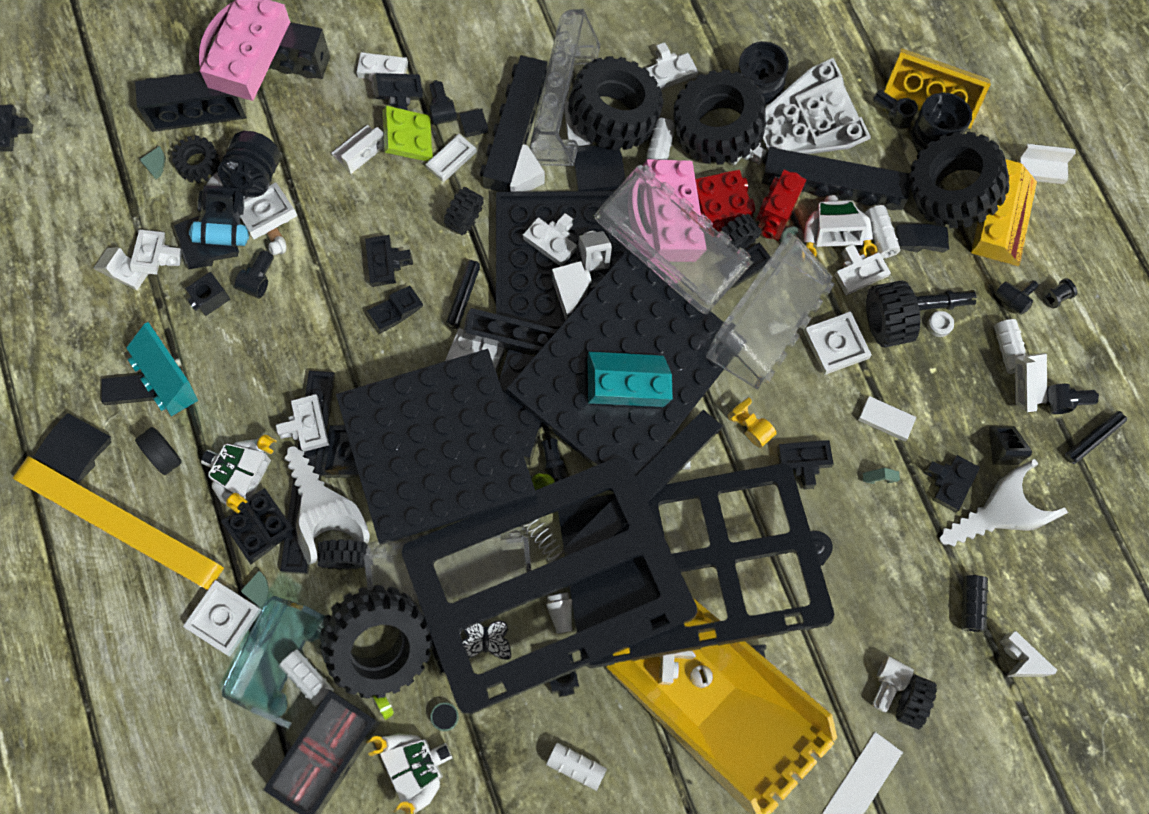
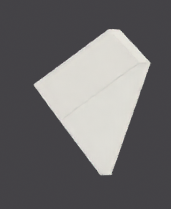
[510,144,545,192]

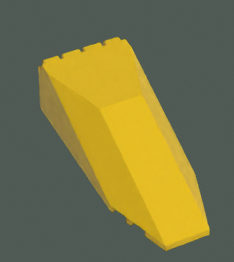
[606,598,837,814]

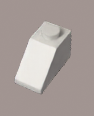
[578,231,612,272]
[552,261,591,320]

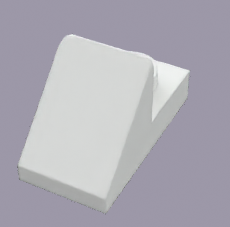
[94,247,148,290]
[999,631,1058,677]
[659,651,696,685]

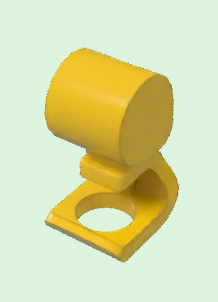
[727,397,777,448]

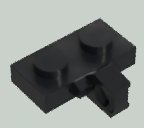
[372,73,423,110]
[0,104,33,152]
[365,235,413,287]
[777,440,834,490]
[924,455,980,513]

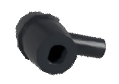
[995,280,1039,315]

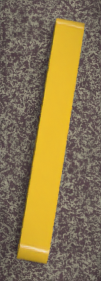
[12,456,224,590]

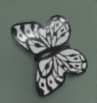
[463,620,512,660]

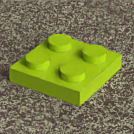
[382,106,433,162]

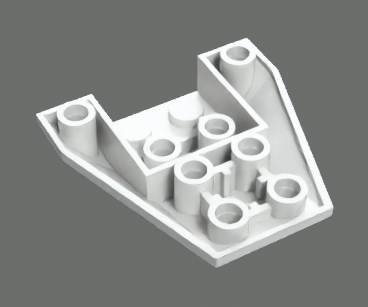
[763,58,871,154]

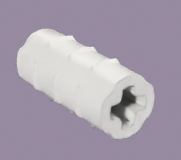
[645,118,675,162]
[865,205,900,258]
[994,319,1028,374]
[279,649,334,707]
[546,743,607,791]

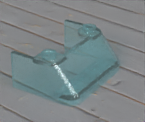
[222,596,325,728]

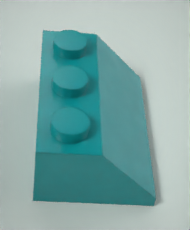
[127,322,198,417]
[588,352,672,407]

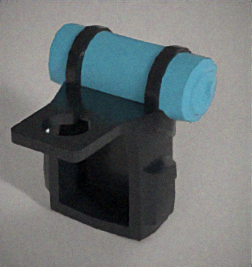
[189,185,249,247]

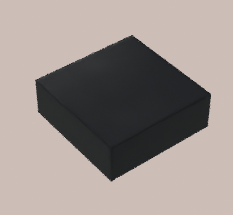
[459,108,488,138]

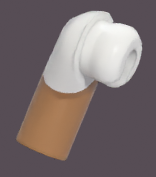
[266,227,287,255]

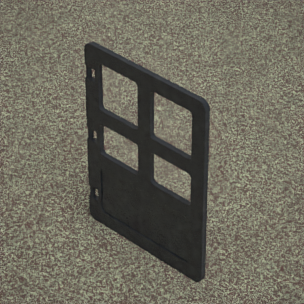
[558,464,835,668]

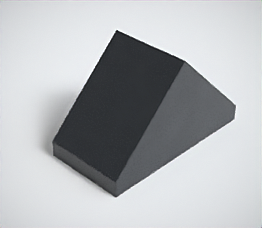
[989,426,1032,465]

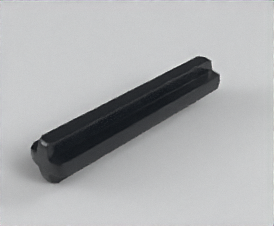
[446,260,480,329]
[1065,411,1127,464]

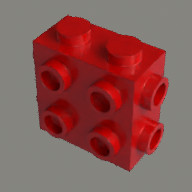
[695,169,755,233]
[756,170,807,241]

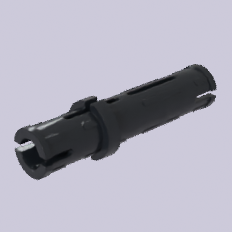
[916,290,976,311]

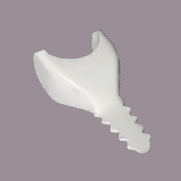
[285,447,370,565]
[939,459,1068,547]

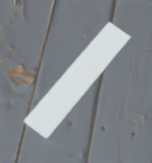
[822,732,903,814]

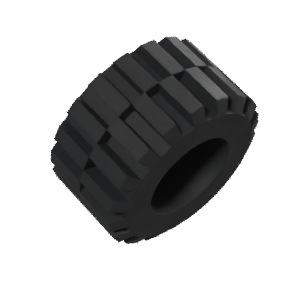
[866,280,920,348]

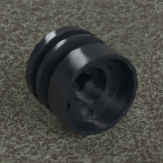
[738,41,789,105]
[911,92,972,151]
[218,131,280,197]

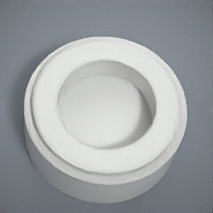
[927,311,954,337]

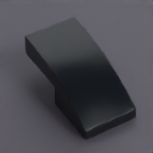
[896,224,950,253]
[366,285,423,334]

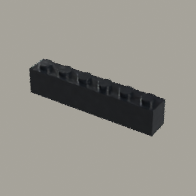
[480,55,548,192]
[761,147,910,210]

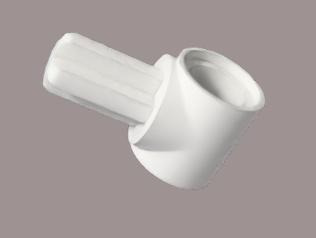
[872,656,914,712]

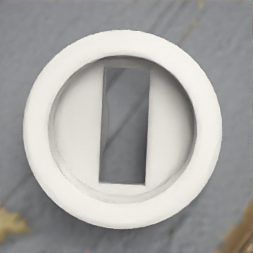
[690,665,713,688]

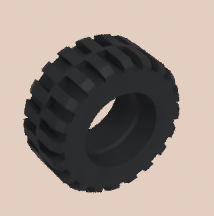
[568,56,663,150]
[673,69,766,165]
[909,132,1010,228]
[319,585,432,699]

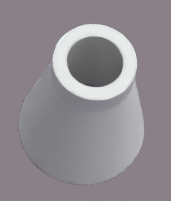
[546,592,572,634]

